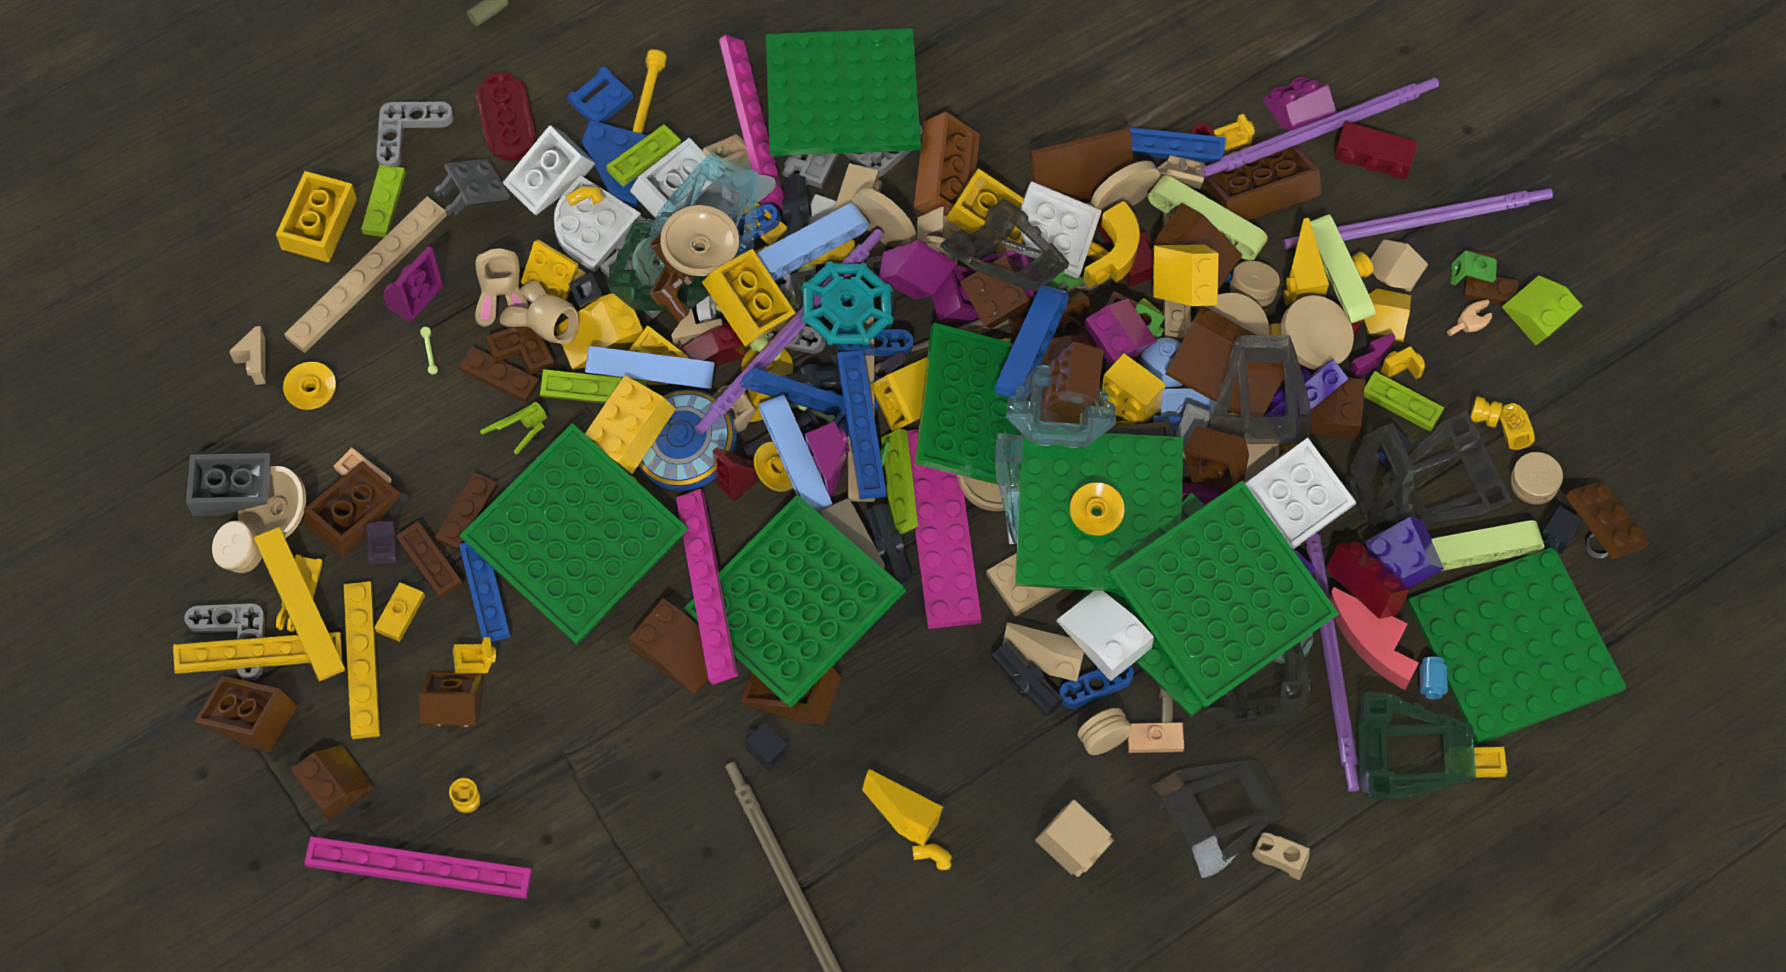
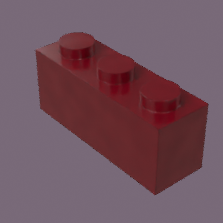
[1334,121,1418,180]
[1097,211,1154,288]
[1326,541,1410,619]

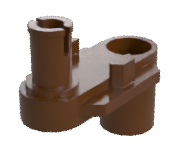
[649,234,694,322]

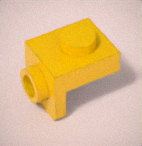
[1214,114,1255,155]
[1381,346,1425,379]
[453,637,496,673]

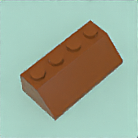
[914,112,980,216]

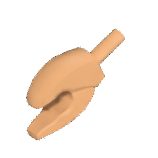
[1447,300,1492,336]

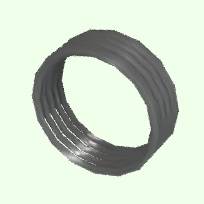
[1585,533,1609,558]

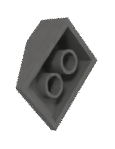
[186,453,271,516]

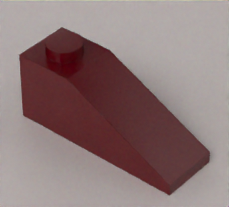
[679,323,745,368]
[712,448,757,502]

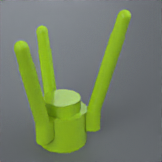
[480,402,547,454]

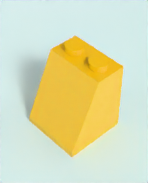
[1153,244,1218,306]
[870,357,927,432]

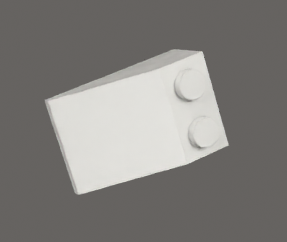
[503,126,595,215]
[630,138,724,226]
[1057,590,1154,681]

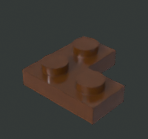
[1463,250,1519,305]
[485,327,554,375]

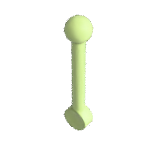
[420,327,438,374]
[788,402,836,424]

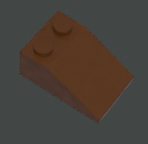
[1151,203,1243,291]
[1283,378,1365,440]
[304,461,400,558]
[629,598,709,696]
[741,667,841,725]
[194,676,298,753]

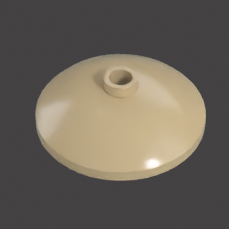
[661,205,739,276]
[238,466,306,538]

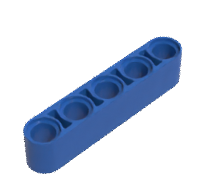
[996,285,1069,402]

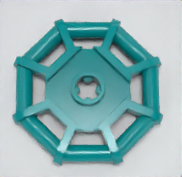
[801,261,894,347]

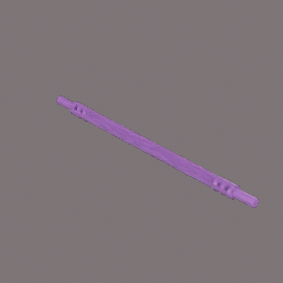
[1201,78,1439,178]
[1283,188,1553,249]
[695,229,884,435]
[1305,533,1359,792]

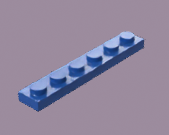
[837,350,886,500]

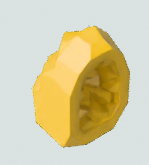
[1499,403,1535,450]

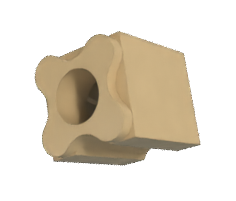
[1035,800,1114,877]

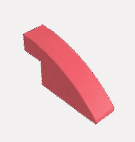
[1330,587,1418,690]

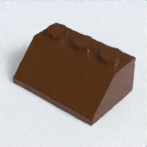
[1008,289,1093,341]

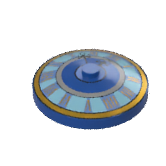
[638,390,737,491]

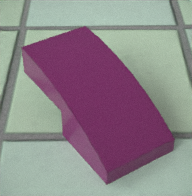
[1349,333,1396,379]

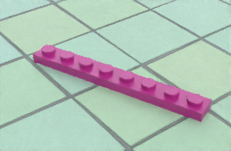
[719,35,784,211]
[676,489,738,684]
[304,837,532,899]

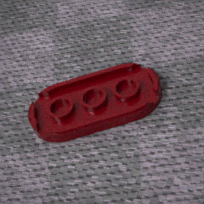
[476,72,536,161]

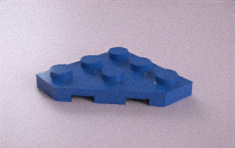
[582,120,647,208]

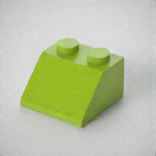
[1502,276,1583,345]

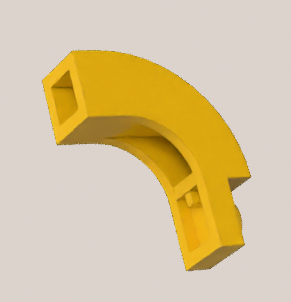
[1083,201,1140,288]

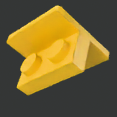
[521,240,587,301]

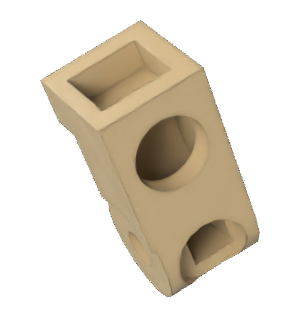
[1253,833,1310,880]

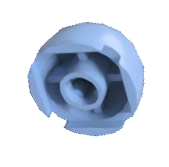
[1138,337,1183,389]

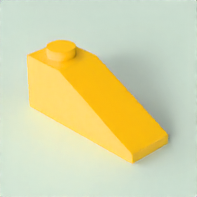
[862,769,943,846]

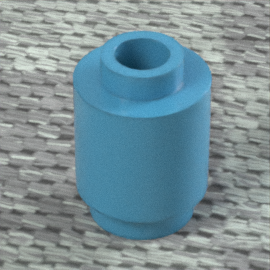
[1419,657,1448,699]

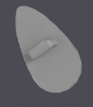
[692,174,777,217]

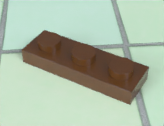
[459,346,540,404]
[435,472,498,552]
[395,521,463,599]

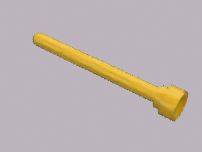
[632,50,667,134]

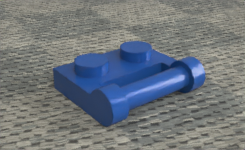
[566,66,633,123]

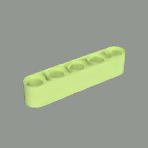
[1148,175,1267,261]
[1310,214,1376,324]
[1431,520,1545,571]

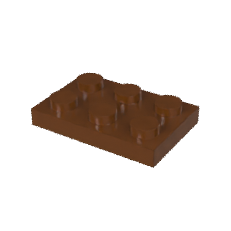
[1566,481,1650,559]

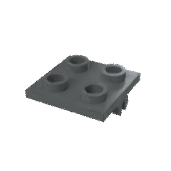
[434,159,510,216]

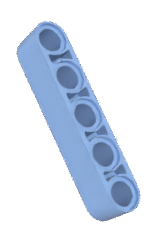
[756,203,869,281]
[585,346,715,389]
[758,394,833,514]

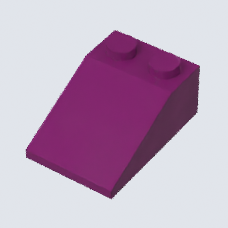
[383,246,443,323]

